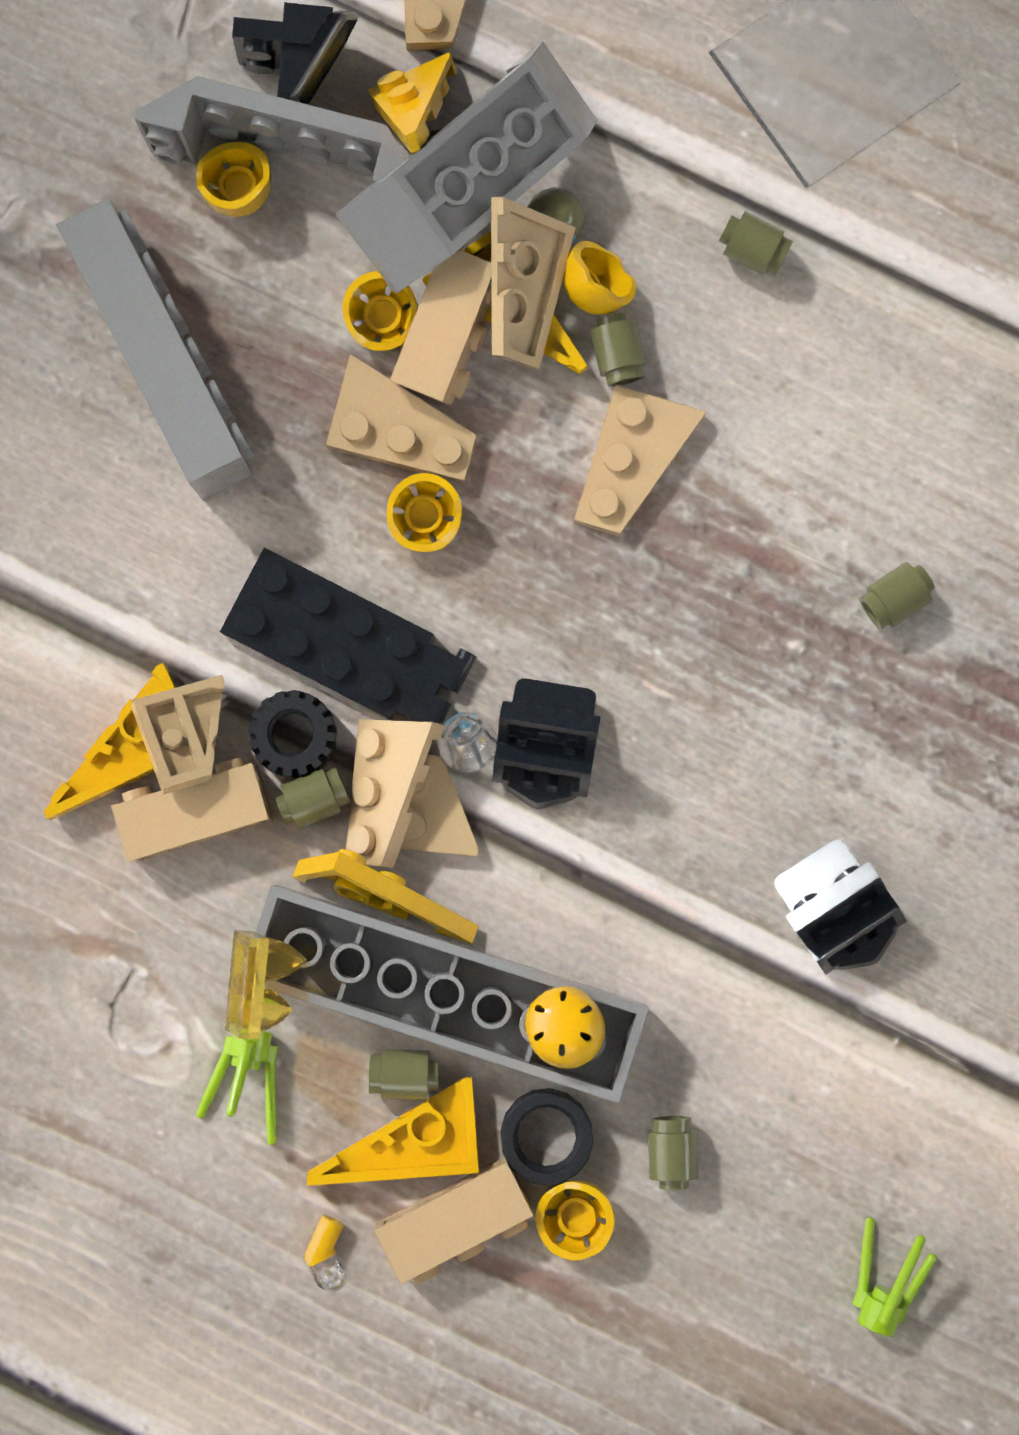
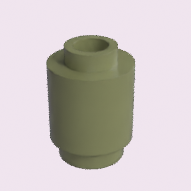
[719,211,793,276]
[590,313,647,387]
[859,562,935,630]
[275,767,351,830]
[369,1050,439,1100]
[648,1116,698,1190]

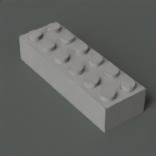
[56,198,255,500]

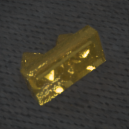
[224,930,307,1039]

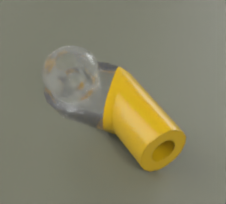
[305,1215,347,1292]

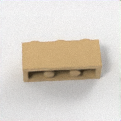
[390,250,492,405]
[111,758,274,862]
[374,1157,534,1285]

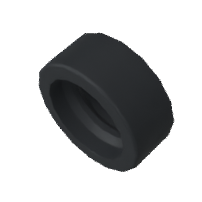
[500,1088,594,1186]

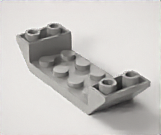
[335,41,598,293]
[135,76,407,184]

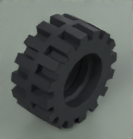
[248,690,337,778]

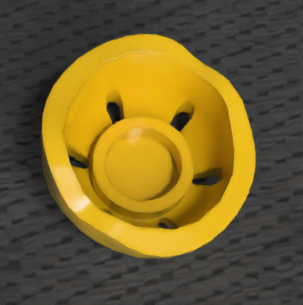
[196,142,272,217]
[562,241,637,315]
[342,271,418,351]
[386,473,462,552]
[525,985,605,1069]
[535,1180,615,1261]

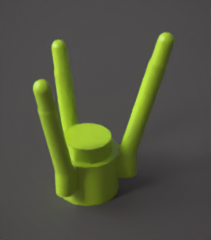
[196,1025,279,1146]
[852,1217,937,1337]

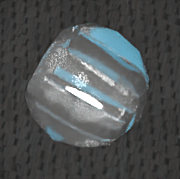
[437,712,498,772]

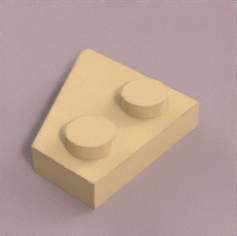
[131,675,225,795]
[400,755,479,857]

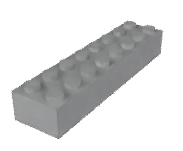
[240,885,649,1103]

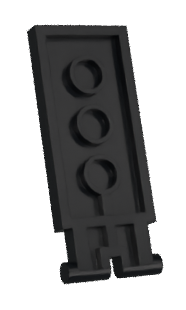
[220,547,477,742]

